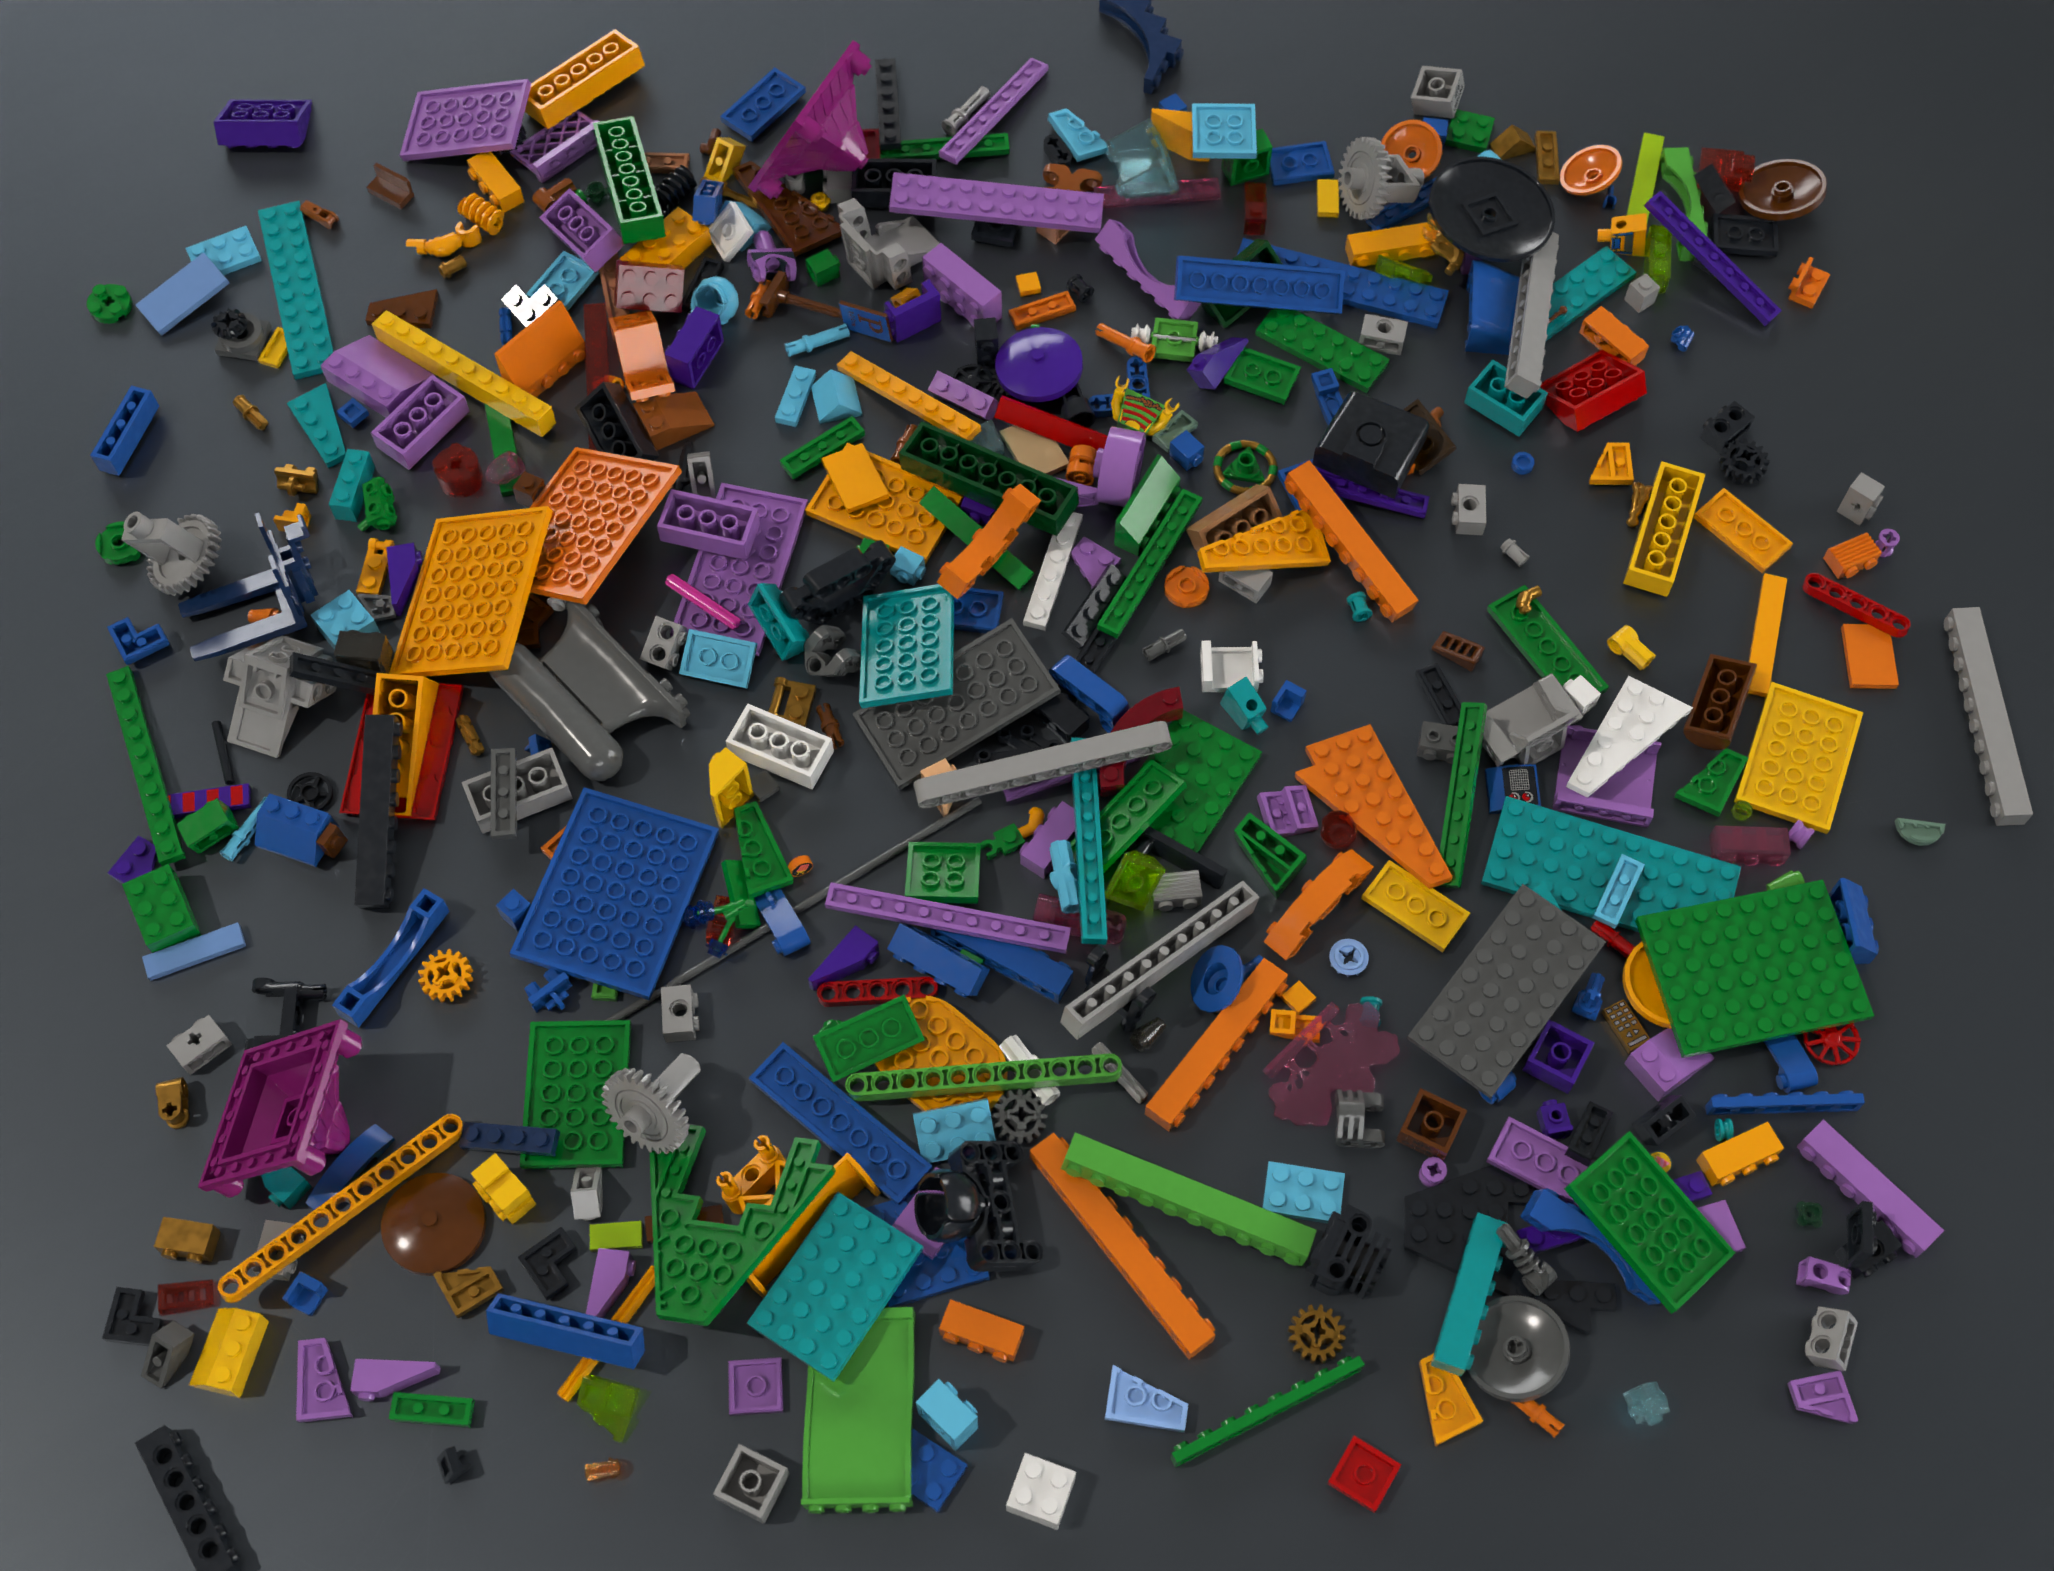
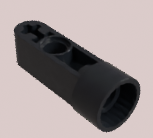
[1059,383,1096,428]

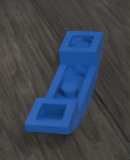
[1311,368,1343,425]
[305,1124,395,1219]

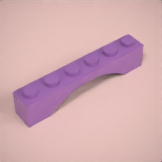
[1095,219,1201,321]

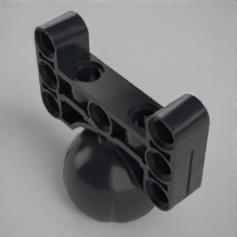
[914,1141,1044,1272]

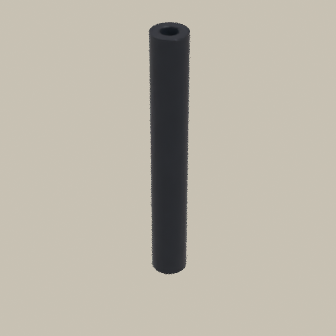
[211,721,235,785]

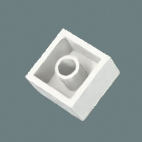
[1006,1453,1076,1530]

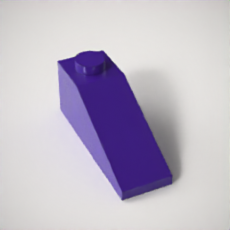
[1187,337,1249,389]
[386,543,423,616]
[808,925,879,991]

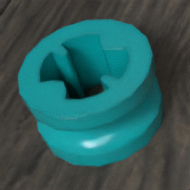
[1714,1118,1734,1142]

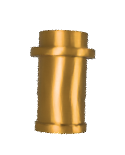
[438,255,467,278]

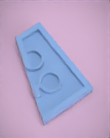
[1105,1365,1188,1433]

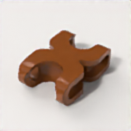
[1042,164,1103,192]

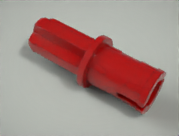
[1590,920,1636,959]

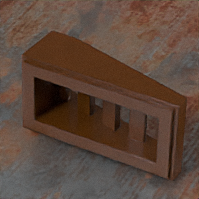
[1431,631,1485,672]

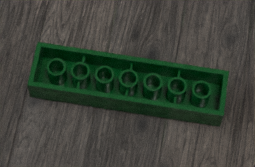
[899,421,1079,536]

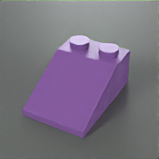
[1624,1028,1715,1102]

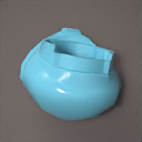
[690,276,739,325]

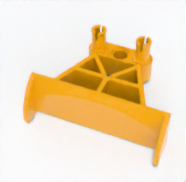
[716,1135,881,1299]

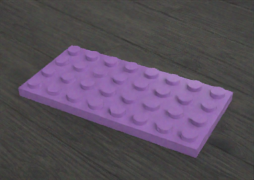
[670,483,808,656]

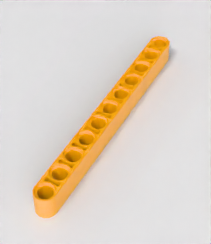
[218,1114,463,1303]

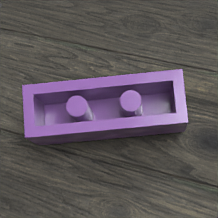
[928,370,999,423]
[1019,801,1075,879]

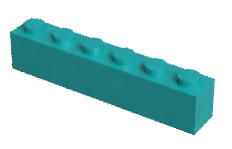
[1430,1213,1508,1376]

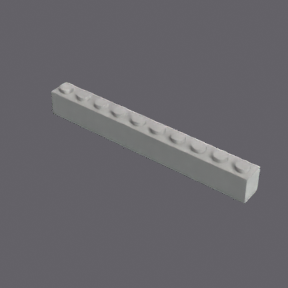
[1504,232,1559,399]
[1944,607,2033,826]
[1060,881,1259,1040]

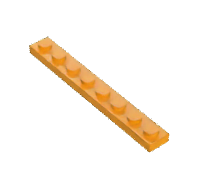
[837,351,982,441]

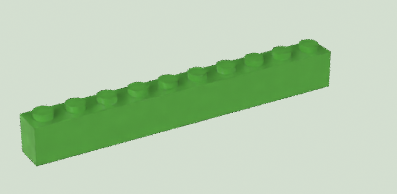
[1061,1132,1317,1267]

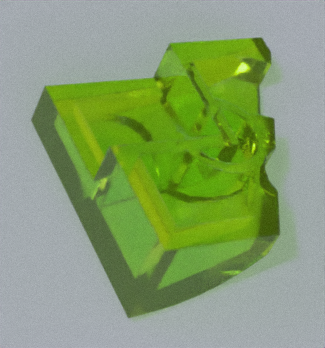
[1375,255,1432,283]
[577,1374,639,1442]

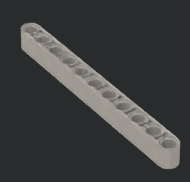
[913,721,1173,808]

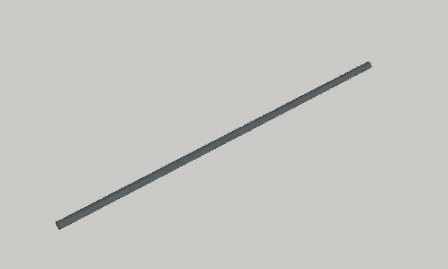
[606,797,982,1020]

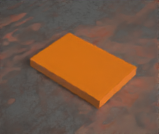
[1841,624,1899,689]

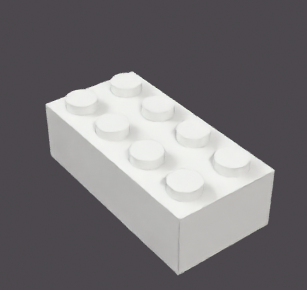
[726,704,834,790]

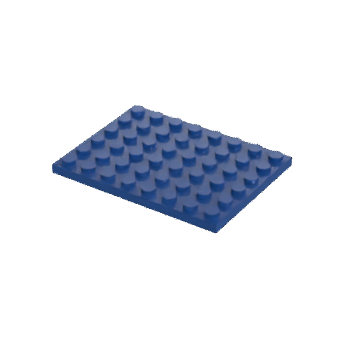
[510,787,719,1000]

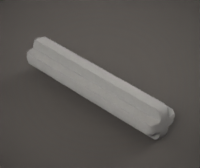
[1092,1042,1148,1103]

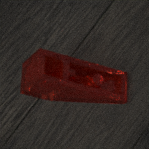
[1244,182,1267,235]

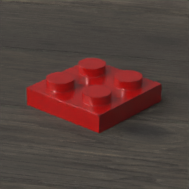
[1327,1435,1402,1513]

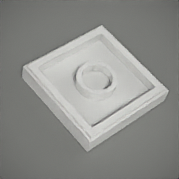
[709,201,754,262]

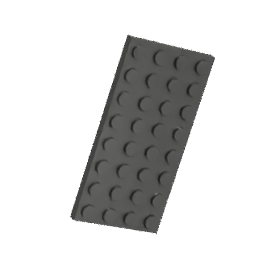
[853,618,1061,790]
[1407,884,1606,1099]

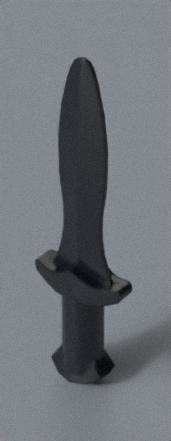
[673,441,692,491]

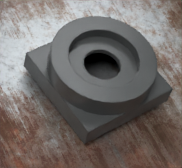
[215,313,272,361]

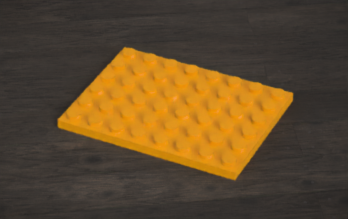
[389,506,553,677]

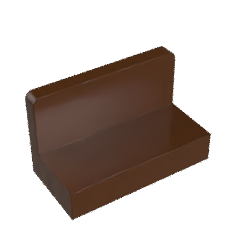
[367,163,414,210]

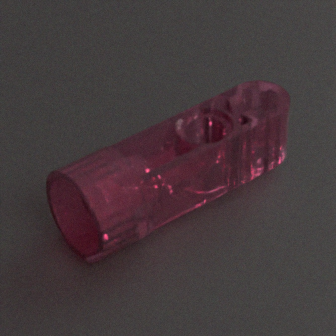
[1033,893,1127,944]

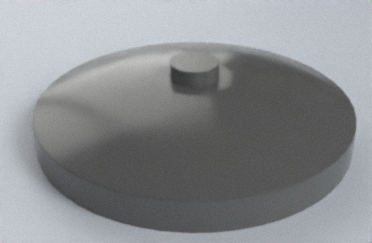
[1467,1295,1570,1402]

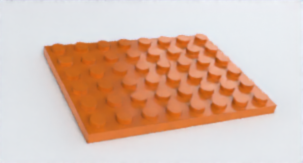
[530,447,682,605]

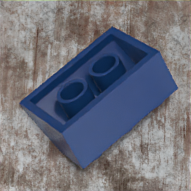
[255,793,340,867]
[1829,878,1879,964]

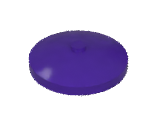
[995,327,1083,402]

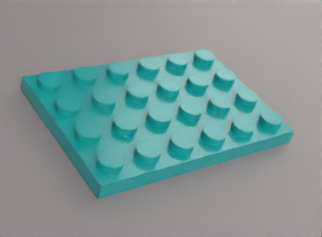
[859,584,954,708]
[747,1192,924,1382]

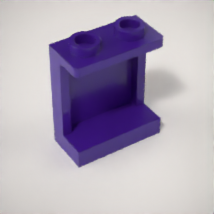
[883,279,941,343]

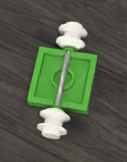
[1131,317,1218,362]

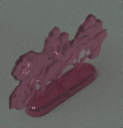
[1263,1001,1399,1126]

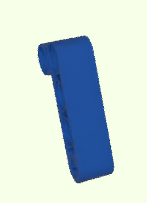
[1049,655,1130,733]

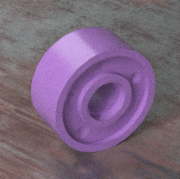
[1093,426,1146,507]

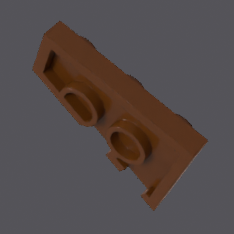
[366,289,438,329]

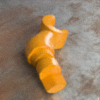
[406,222,482,257]

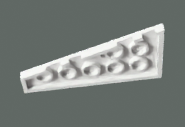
[1566,676,1693,798]

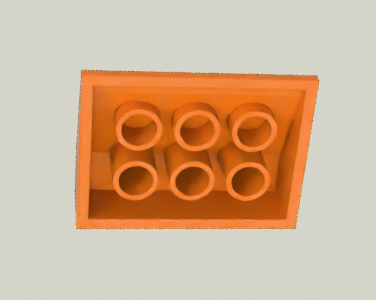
[494,300,588,398]

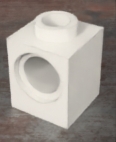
[1563,675,1601,715]

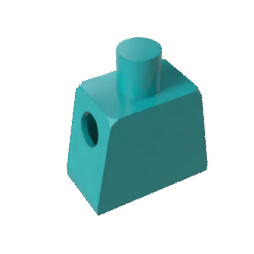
[1220,677,1269,735]

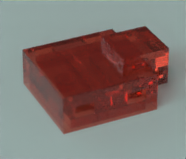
[1697,147,1755,191]

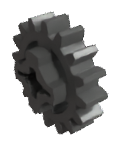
[991,1089,1047,1145]

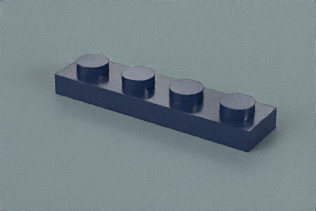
[459,1122,560,1157]

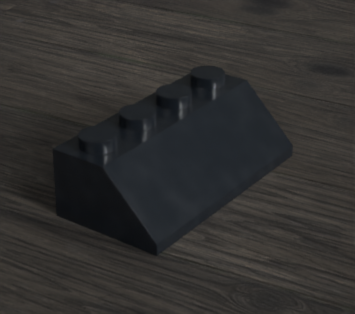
[575,381,659,461]

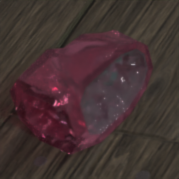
[486,451,526,485]

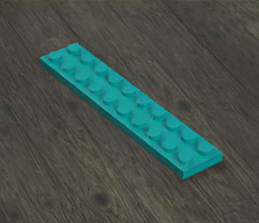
[258,201,334,380]

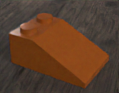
[633,392,714,450]

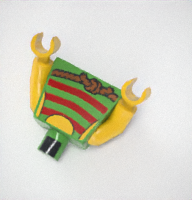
[1111,376,1180,437]

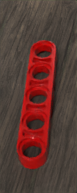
[1802,573,1911,638]
[817,977,938,1007]

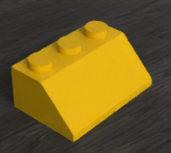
[709,747,754,828]
[189,1308,269,1398]

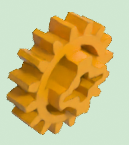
[418,949,473,1003]

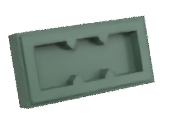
[1152,410,1198,453]

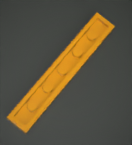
[1748,573,1787,698]

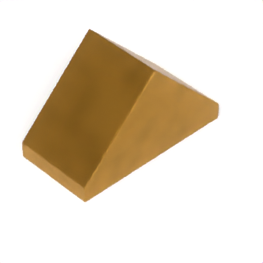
[1489,124,1536,160]

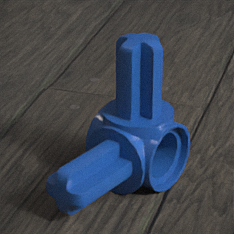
[1571,973,1605,1021]

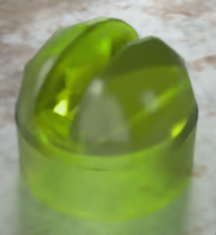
[1732,801,1752,821]

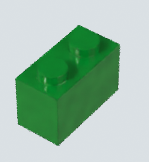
[176,798,240,854]

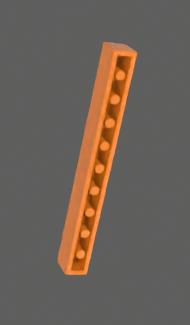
[1030,1133,1215,1360]

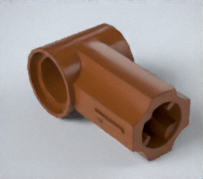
[533,178,577,212]

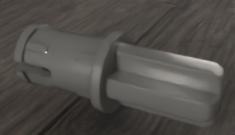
[1142,629,1187,662]

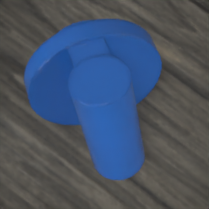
[1671,325,1695,352]

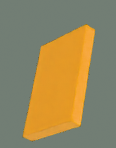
[821,443,889,514]

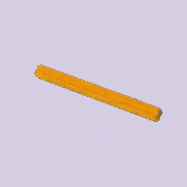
[557,1265,655,1402]

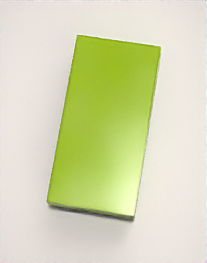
[590,1221,643,1252]

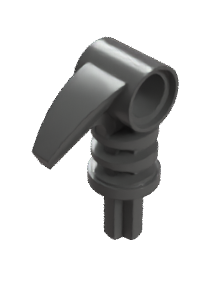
[1496,1223,1557,1296]

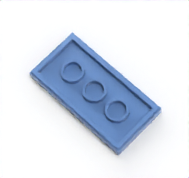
[135,252,230,336]

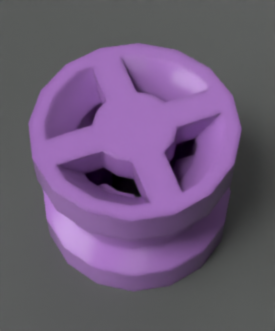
[1784,820,1815,850]
[1419,1157,1447,1187]

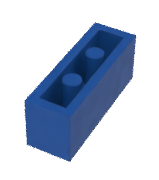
[692,179,724,225]

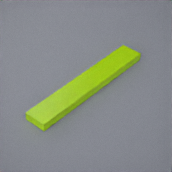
[1627,132,1664,221]

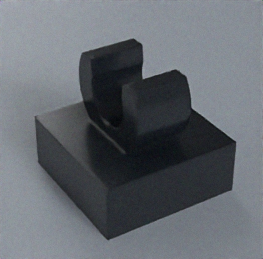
[437,1446,471,1484]

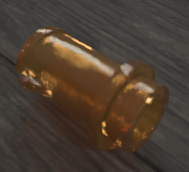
[585,1457,620,1482]

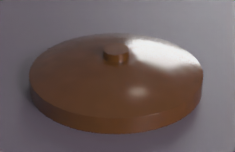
[1739,159,1827,221]
[381,1173,487,1276]

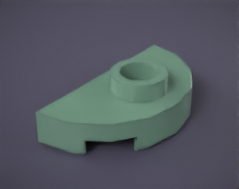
[1895,818,1946,846]

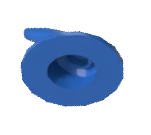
[1190,945,1263,1013]

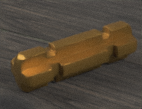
[456,714,485,756]

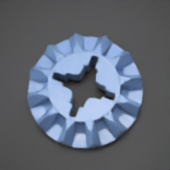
[1329,939,1369,977]

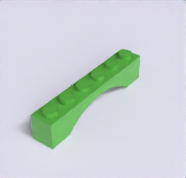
[1659,147,1711,261]

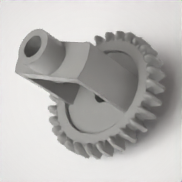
[1338,137,1424,220]
[122,511,222,596]
[601,1053,701,1154]

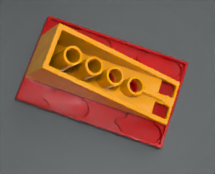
[339,673,464,821]

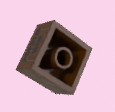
[1396,1088,1467,1162]

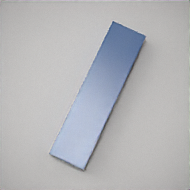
[142,922,246,981]

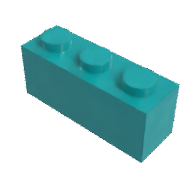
[329,449,375,522]

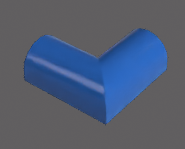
[107,617,171,665]

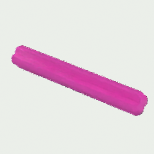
[665,574,741,630]

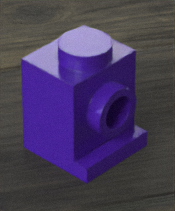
[1536,1099,1574,1140]

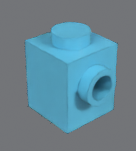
[890,546,926,586]

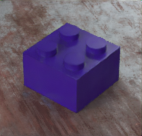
[1522,1019,1594,1094]

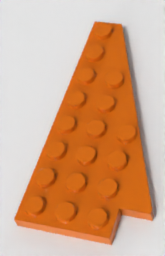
[1295,724,1453,889]

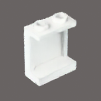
[1200,641,1263,692]

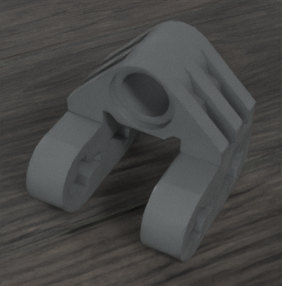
[804,625,861,677]
[1335,1089,1385,1148]

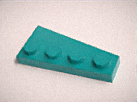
[287,383,346,469]

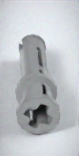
[941,86,990,136]

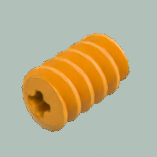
[457,193,504,235]

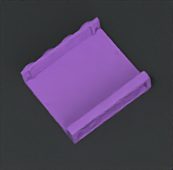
[1553,725,1662,828]

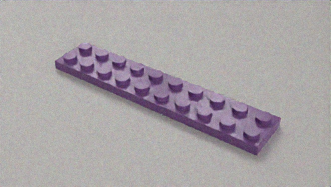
[889,172,1104,233]

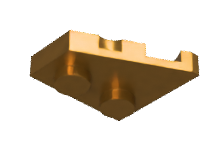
[433,1266,505,1318]

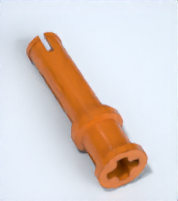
[1095,323,1156,363]

